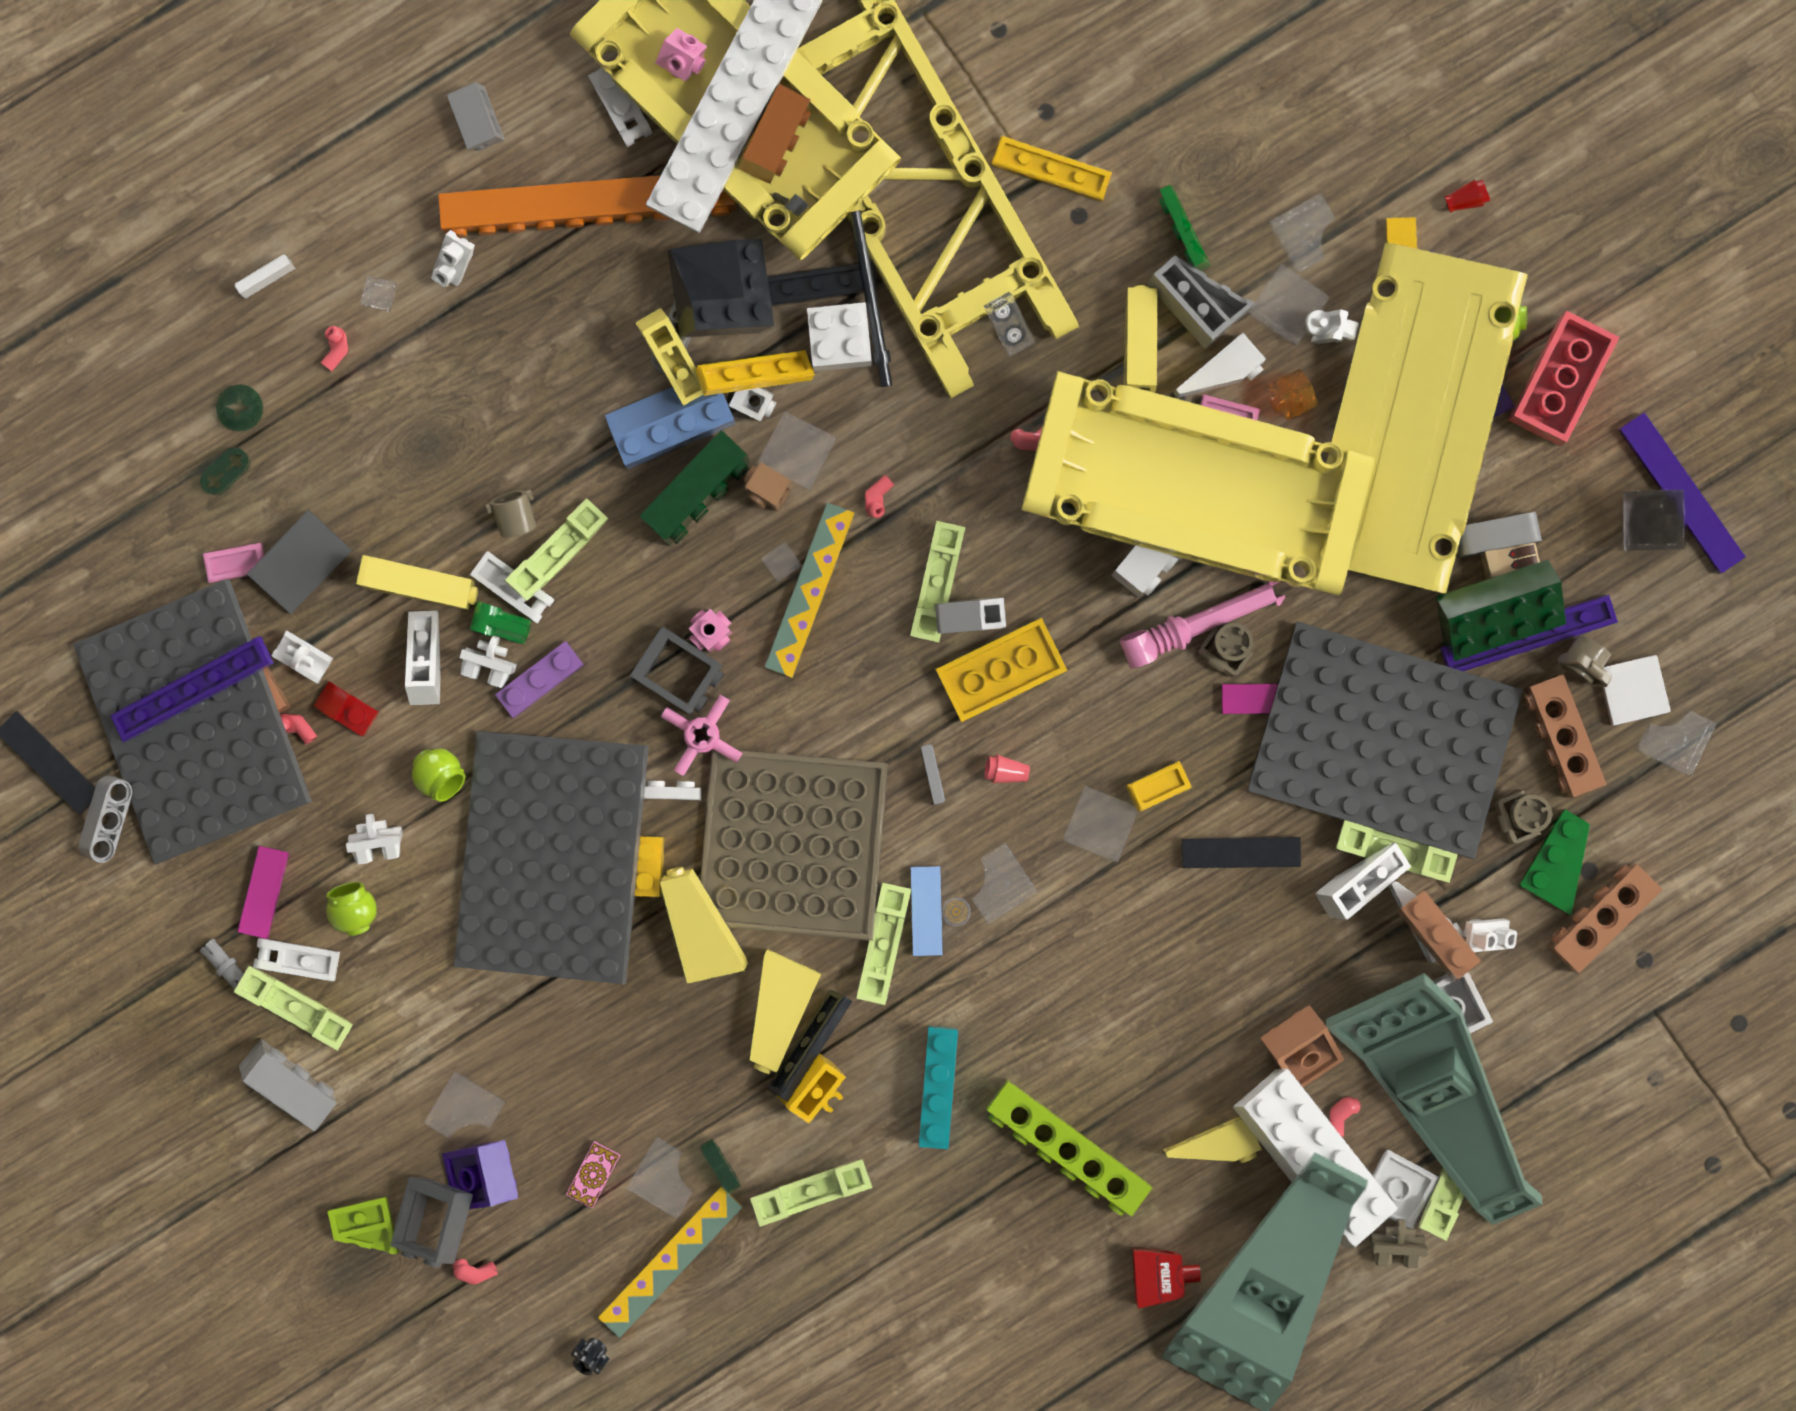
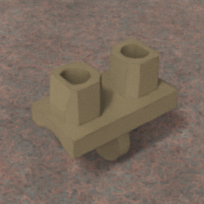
[1370,1219,1428,1269]

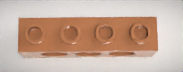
[1524,674,1607,798]
[1548,864,1663,974]

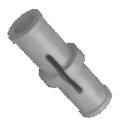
[199,939,244,990]

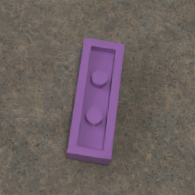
[495,641,584,718]

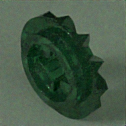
[215,384,263,431]

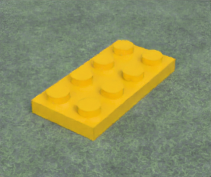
[936,618,1068,723]

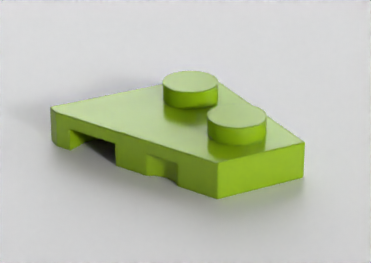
[327,1196,400,1255]

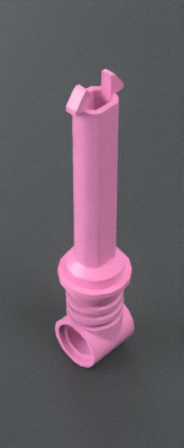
[1119,581,1285,668]

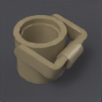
[485,489,537,538]
[1198,623,1253,678]
[1558,634,1612,687]
[1495,790,1552,844]

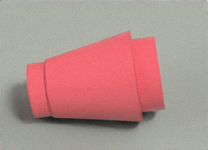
[985,754,1030,783]

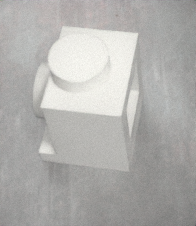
[729,388,777,422]

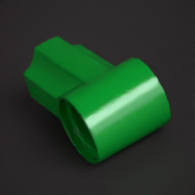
[469,601,532,644]

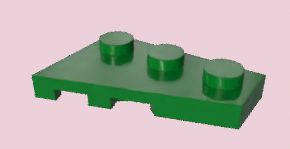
[1158,185,1211,271]
[1518,809,1590,916]

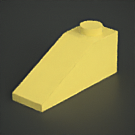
[635,308,703,406]
[1163,1116,1262,1163]

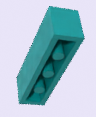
[918,1026,958,1149]

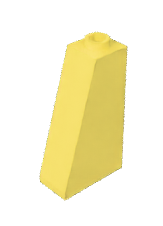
[1123,285,1158,393]
[356,555,478,610]
[660,867,748,984]
[750,949,822,1074]

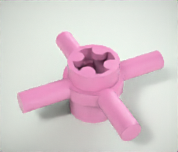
[661,695,743,776]

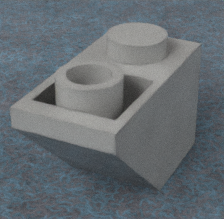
[935,598,1006,634]

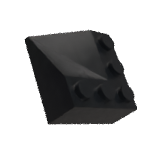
[668,239,774,338]

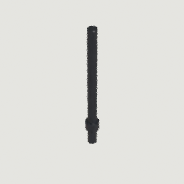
[849,210,893,387]

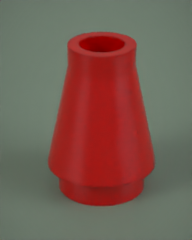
[1444,179,1490,213]

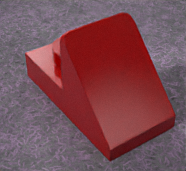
[313,681,379,737]

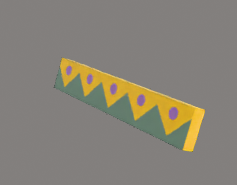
[765,502,855,678]
[598,1186,743,1338]

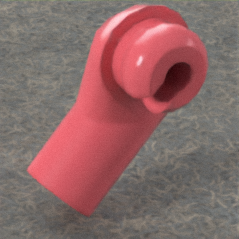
[321,326,348,371]
[1010,427,1042,451]
[865,475,894,518]
[280,714,318,745]
[1329,1097,1361,1136]
[452,1258,498,1285]

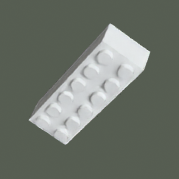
[1233,1068,1398,1248]

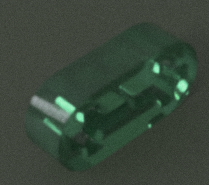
[200,448,251,496]
[700,1138,742,1194]

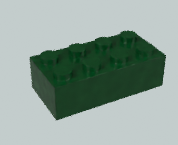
[640,430,750,546]
[1436,560,1566,661]

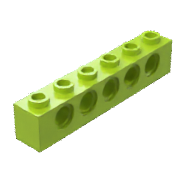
[986,1080,1152,1217]

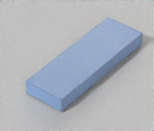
[911,866,943,956]

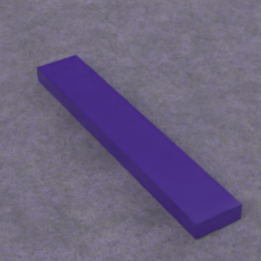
[1618,412,1746,574]
[1440,595,1618,671]
[110,637,274,742]

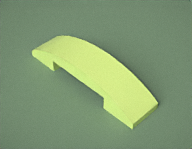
[505,498,608,601]
[910,521,965,642]
[1336,820,1458,883]
[856,883,911,1005]
[234,966,353,1051]
[750,1159,872,1227]
[1419,1168,1465,1241]

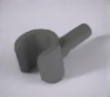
[772,192,808,217]

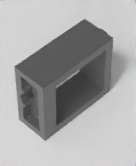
[630,626,724,715]
[390,1176,473,1268]

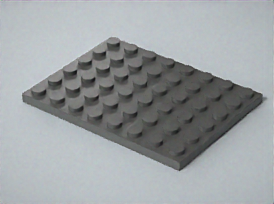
[73,580,312,865]
[1246,621,1523,859]
[454,731,649,984]

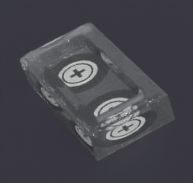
[984,292,1035,357]

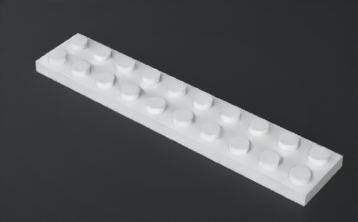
[646,0,823,233]

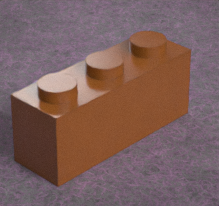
[738,84,811,184]

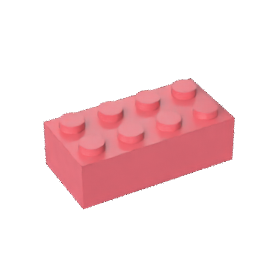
[1508,311,1619,446]

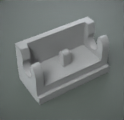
[447,82,505,151]

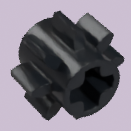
[570,1338,610,1376]

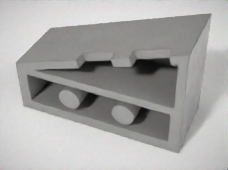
[1147,256,1255,349]
[239,1038,337,1132]

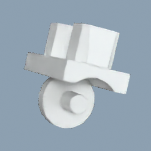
[431,230,475,287]
[1305,309,1359,344]
[271,631,334,683]
[459,635,517,688]
[346,814,403,865]
[1463,918,1517,952]

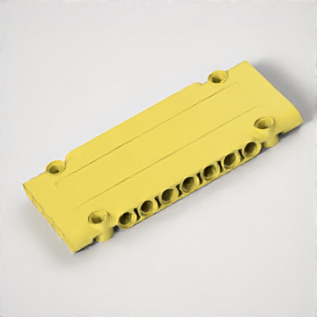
[570,0,901,261]
[1326,243,1528,594]
[1022,372,1374,596]

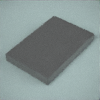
[247,509,352,614]

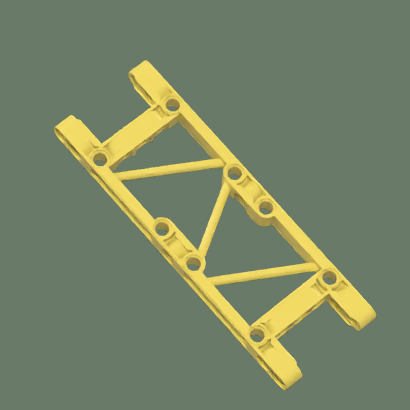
[796,0,1079,399]

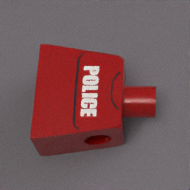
[1132,1247,1201,1308]

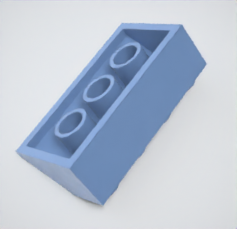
[605,387,736,469]

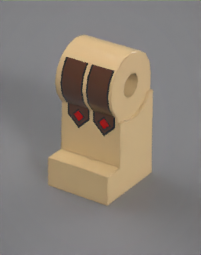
[1480,543,1540,580]

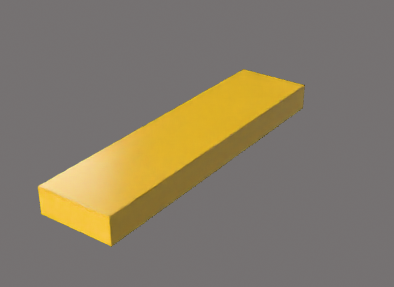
[992,136,1112,202]
[695,350,815,396]

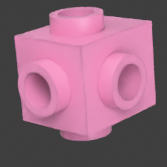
[655,28,707,81]
[689,609,732,653]

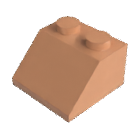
[1260,1005,1344,1087]

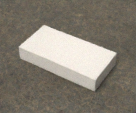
[235,255,296,299]

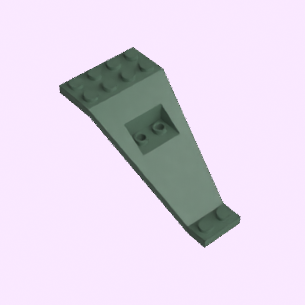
[1326,974,1542,1225]
[1162,1152,1369,1411]

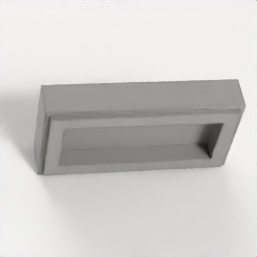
[921,745,945,805]

